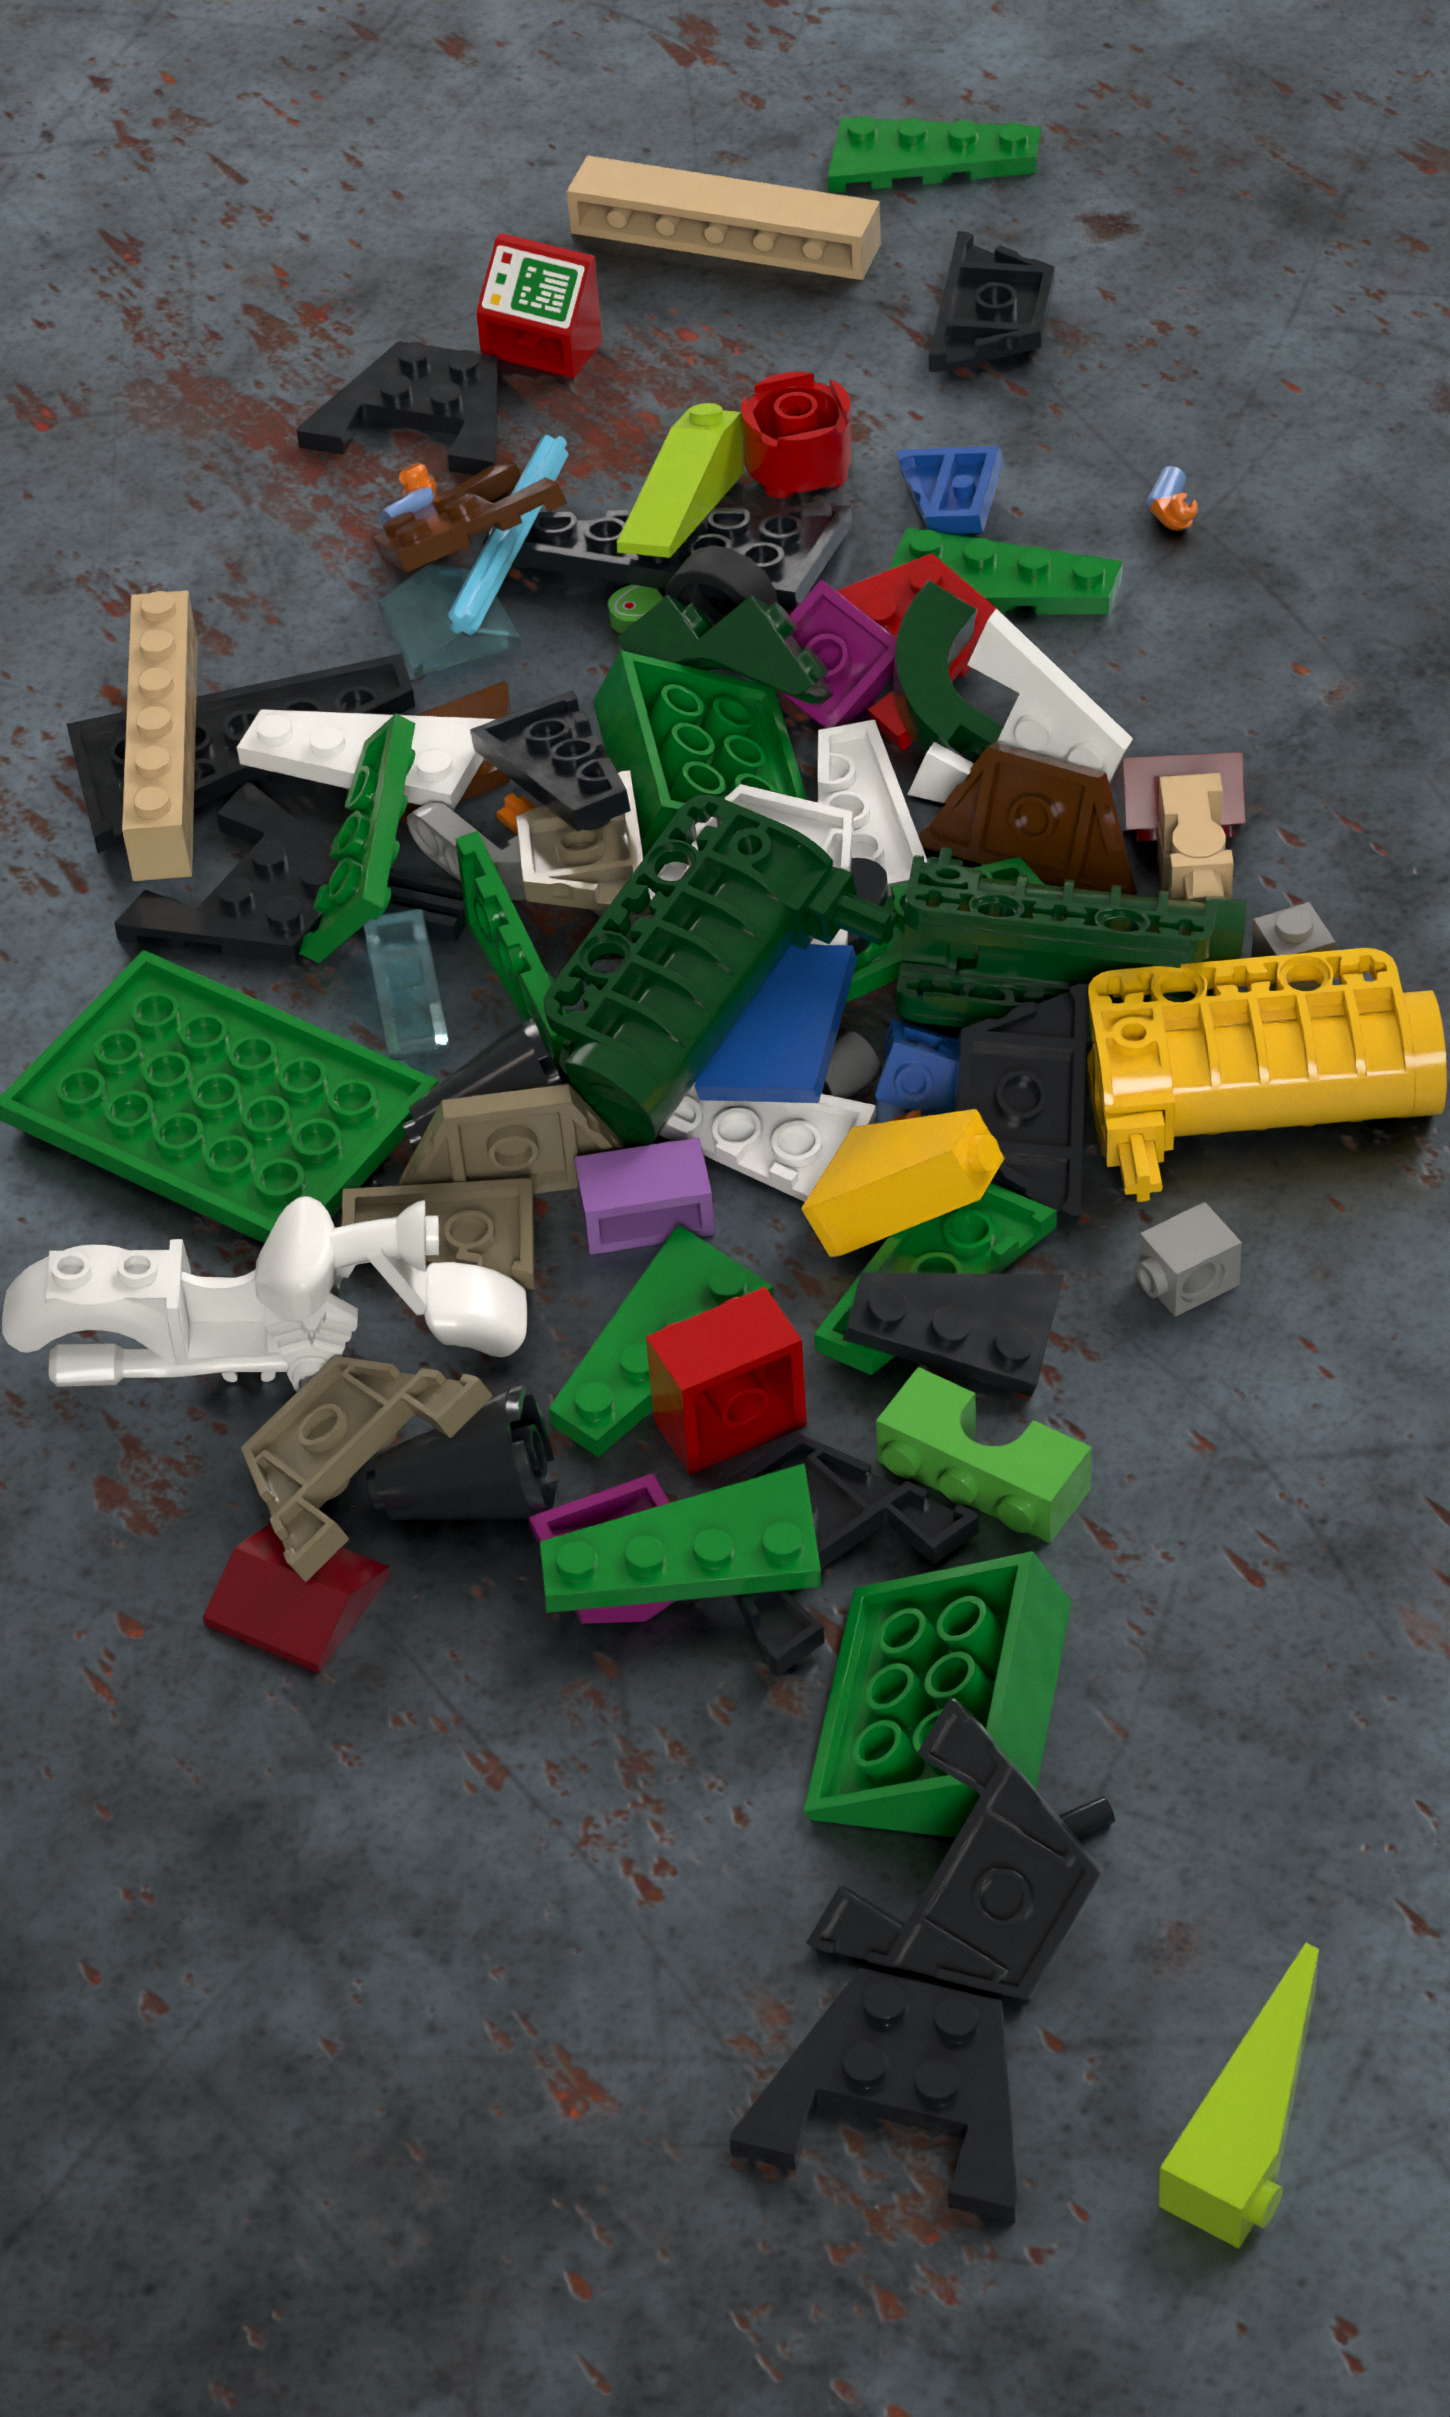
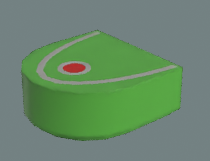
[608,585,664,634]

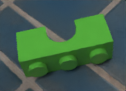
[876,1367,1092,1543]

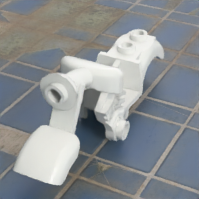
[2,1196,527,1392]

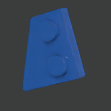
[897,446,1003,535]

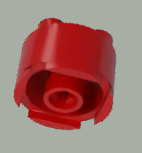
[741,371,852,498]

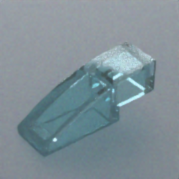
[363,909,450,1060]

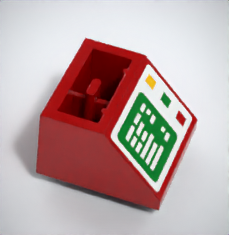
[476,233,602,378]

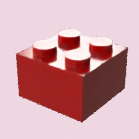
[646,1287,807,1476]

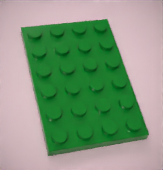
[0,950,439,1244]

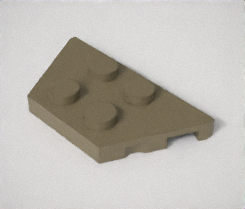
[516,770,652,916]
[396,1084,628,1194]

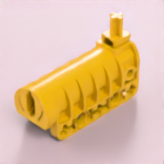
[1087,948,1447,1202]

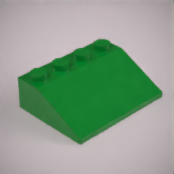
[593,650,808,858]
[804,1551,1072,1838]

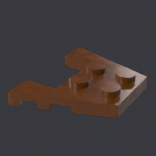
[372,459,567,572]

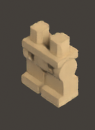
[1157,773,1234,903]

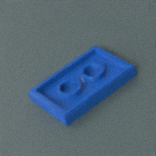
[694,945,857,1103]

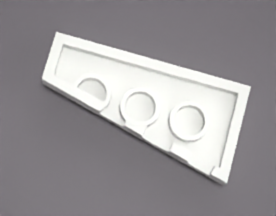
[237,710,496,811]
[818,719,928,897]
[659,1083,876,1202]

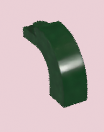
[893,580,1004,763]

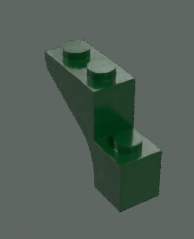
[616,595,834,706]

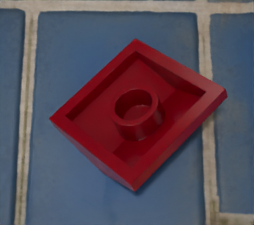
[203,1523,390,1674]

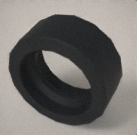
[664,546,778,626]

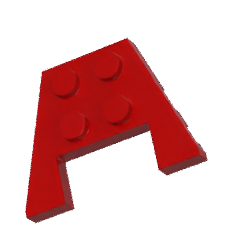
[785,553,1001,751]

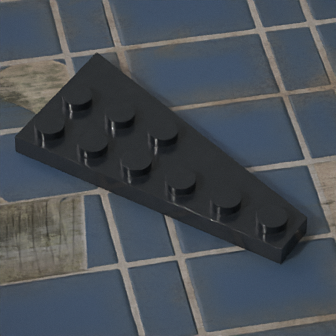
[483,505,852,611]
[66,653,415,854]

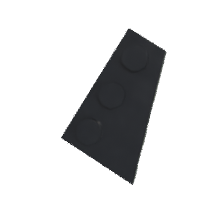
[842,1273,1064,1397]

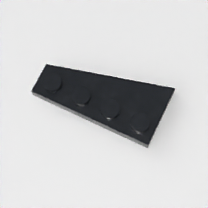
[470,690,631,832]

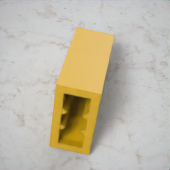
[801,1109,1004,1257]

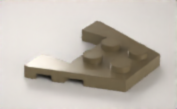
[241,1356,493,1582]

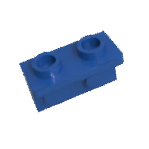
[875,1019,958,1116]

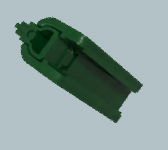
[544,795,899,1147]
[895,848,1247,1043]

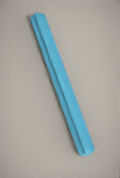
[448,435,569,635]

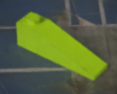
[617,403,744,558]
[1158,1943,1319,2249]

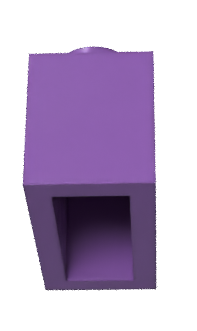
[574,1137,715,1255]

